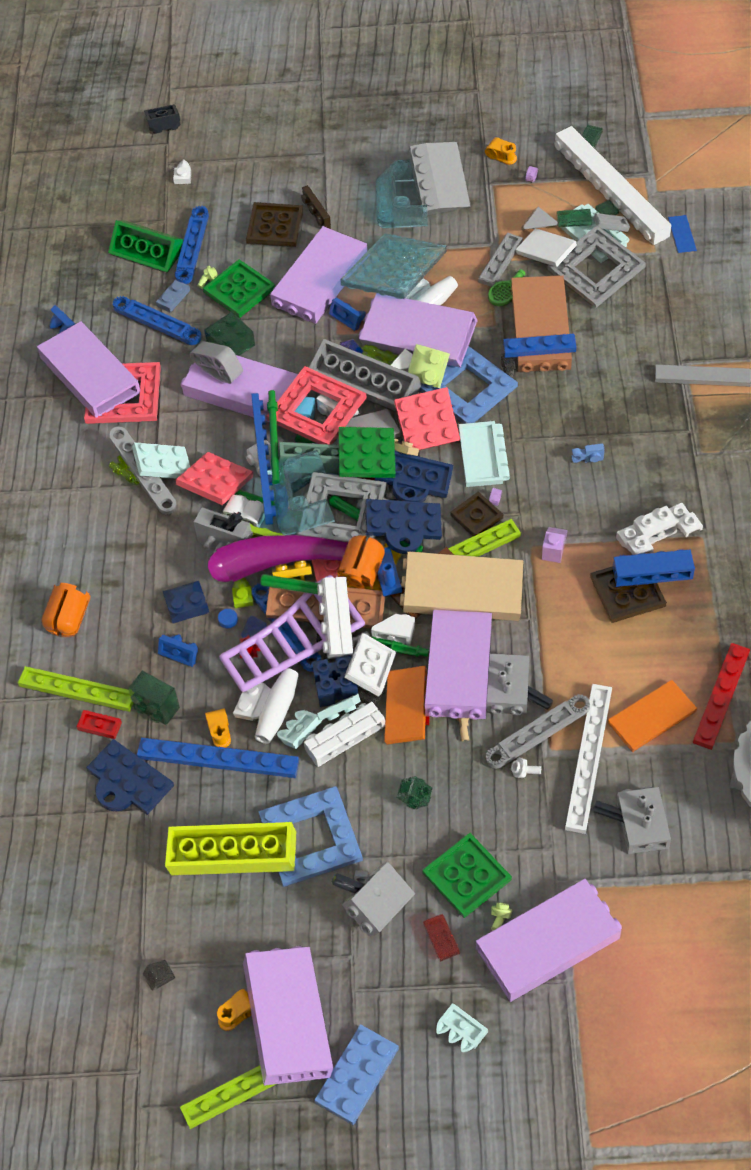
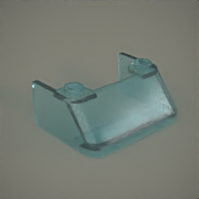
[376,159,428,228]
[272,450,335,535]

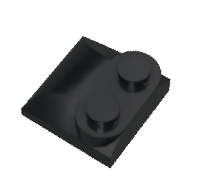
[144,104,181,134]

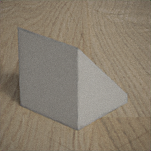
[354,870,369,883]

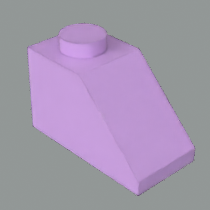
[542,527,567,563]

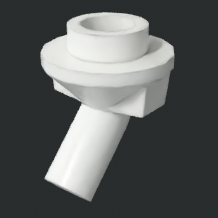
[511,758,541,778]

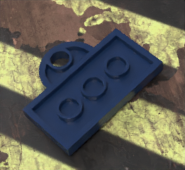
[374,451,454,502]
[365,499,442,554]
[86,739,174,815]

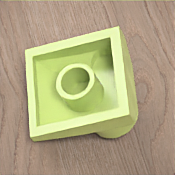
[408,344,450,388]

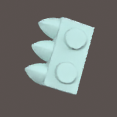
[317,694,361,721]
[277,710,322,749]
[436,1003,488,1052]

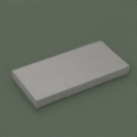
[332,409,401,445]

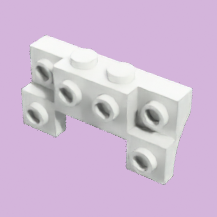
[616,503,703,555]

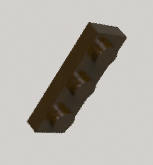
[301,185,331,229]

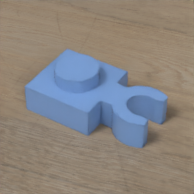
[571,444,605,463]

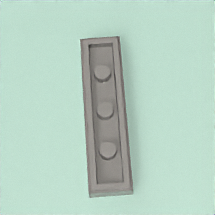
[478,232,523,287]

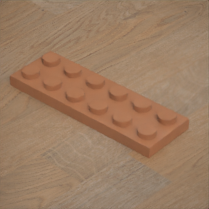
[266,587,385,628]

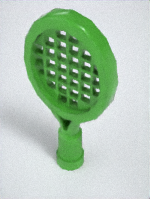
[488,269,525,306]

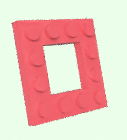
[84,362,161,424]
[266,366,367,445]

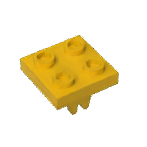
[272,560,312,581]

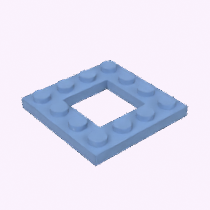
[419,346,518,424]
[258,786,363,887]

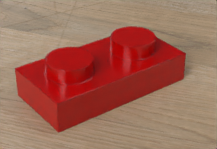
[76,710,122,739]

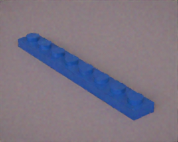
[251,393,276,525]
[137,738,299,778]

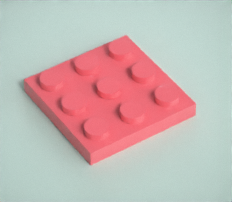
[394,387,460,451]
[176,452,253,505]

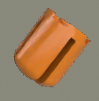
[336,535,385,589]
[42,582,91,637]

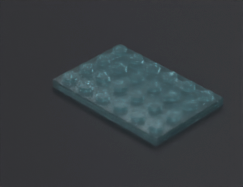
[341,233,447,299]

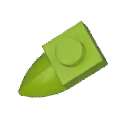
[232,578,254,608]

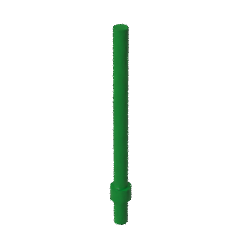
[267,390,280,484]

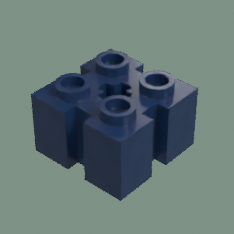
[312,655,358,707]

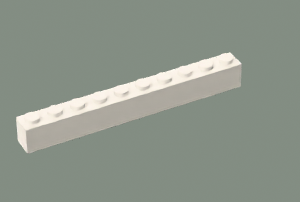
[554,126,671,245]

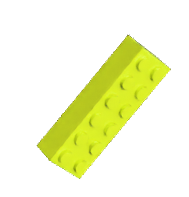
[165,822,296,875]

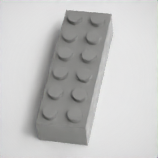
[309,339,422,412]

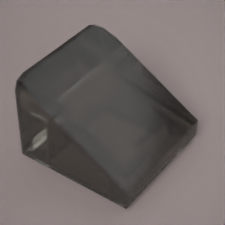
[143,960,175,990]

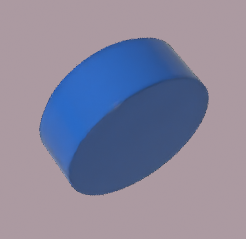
[218,609,238,629]

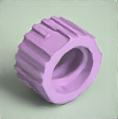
[525,166,538,182]
[489,488,502,506]

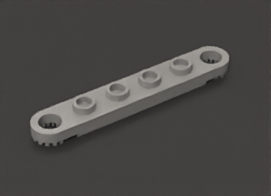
[109,427,176,515]
[486,694,590,769]

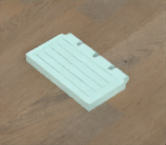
[557,204,630,263]
[459,421,510,487]

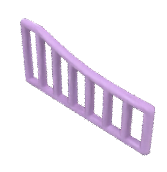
[219,575,365,692]

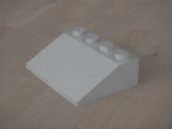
[408,142,471,216]

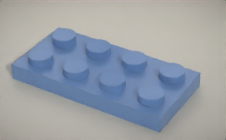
[314,1024,399,1125]

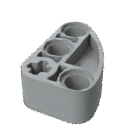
[190,341,243,384]

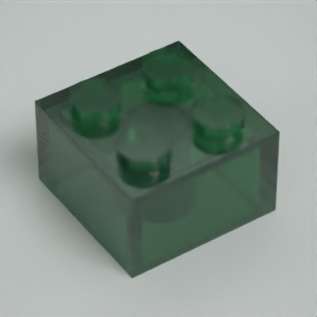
[204,312,255,356]
[128,670,180,725]

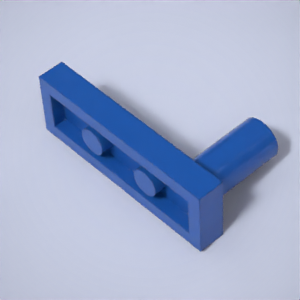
[377,547,402,597]

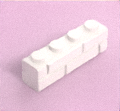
[317,577,353,659]
[304,701,385,767]

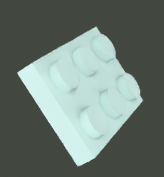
[132,442,190,478]

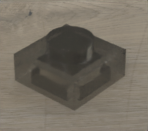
[501,353,516,377]
[359,688,385,706]

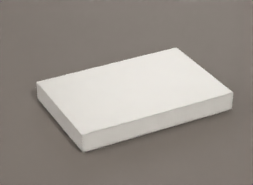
[516,228,577,267]
[345,633,396,697]

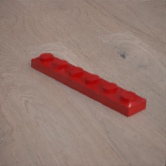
[693,643,750,750]

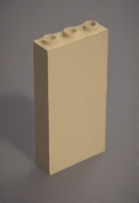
[400,552,523,621]

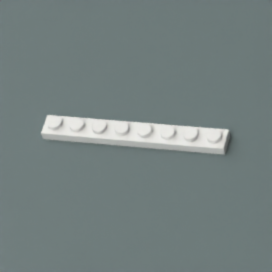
[565,684,612,834]

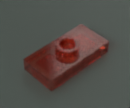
[423,914,460,962]

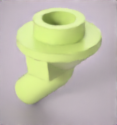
[197,266,218,289]
[491,903,513,931]

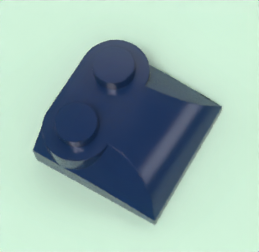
[162,580,210,624]

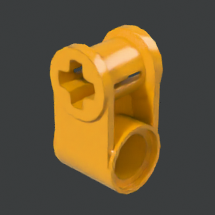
[485,137,517,165]
[205,708,231,748]
[217,989,252,1031]

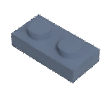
[156,279,190,313]

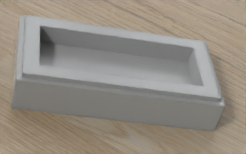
[593,213,630,232]

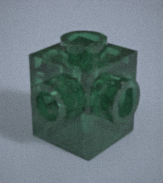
[396,776,433,809]

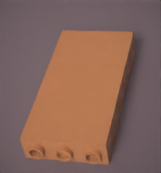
[511,275,572,372]

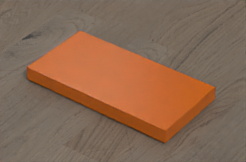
[385,666,427,745]
[608,680,697,752]

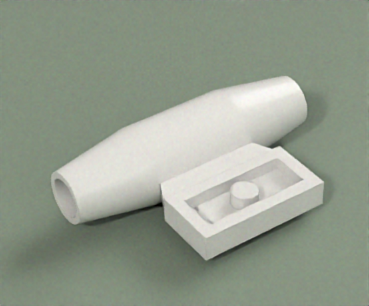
[393,275,458,306]
[233,668,298,744]

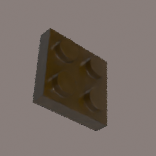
[450,491,504,536]

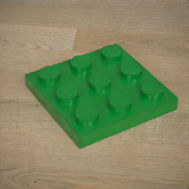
[203,259,276,318]
[338,427,396,478]
[422,833,512,918]

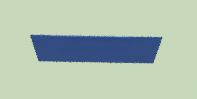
[668,215,697,253]

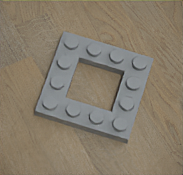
[548,226,646,308]
[297,472,386,542]

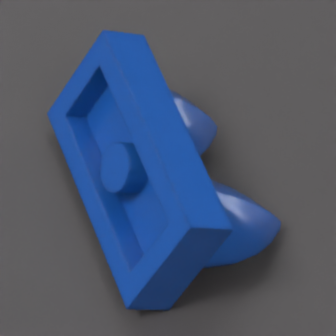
[329,298,366,331]
[50,305,75,334]
[158,634,198,667]

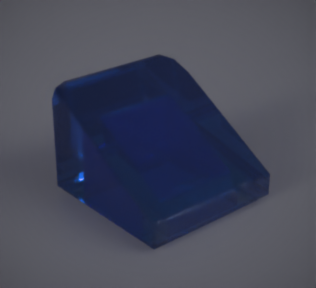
[340,339,363,354]
[241,615,267,638]

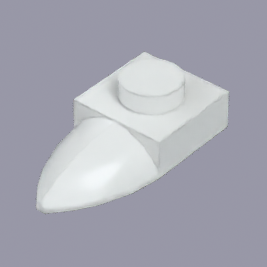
[174,159,191,184]

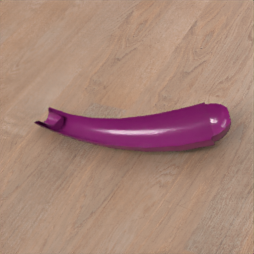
[208,535,348,583]

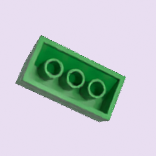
[108,220,184,272]

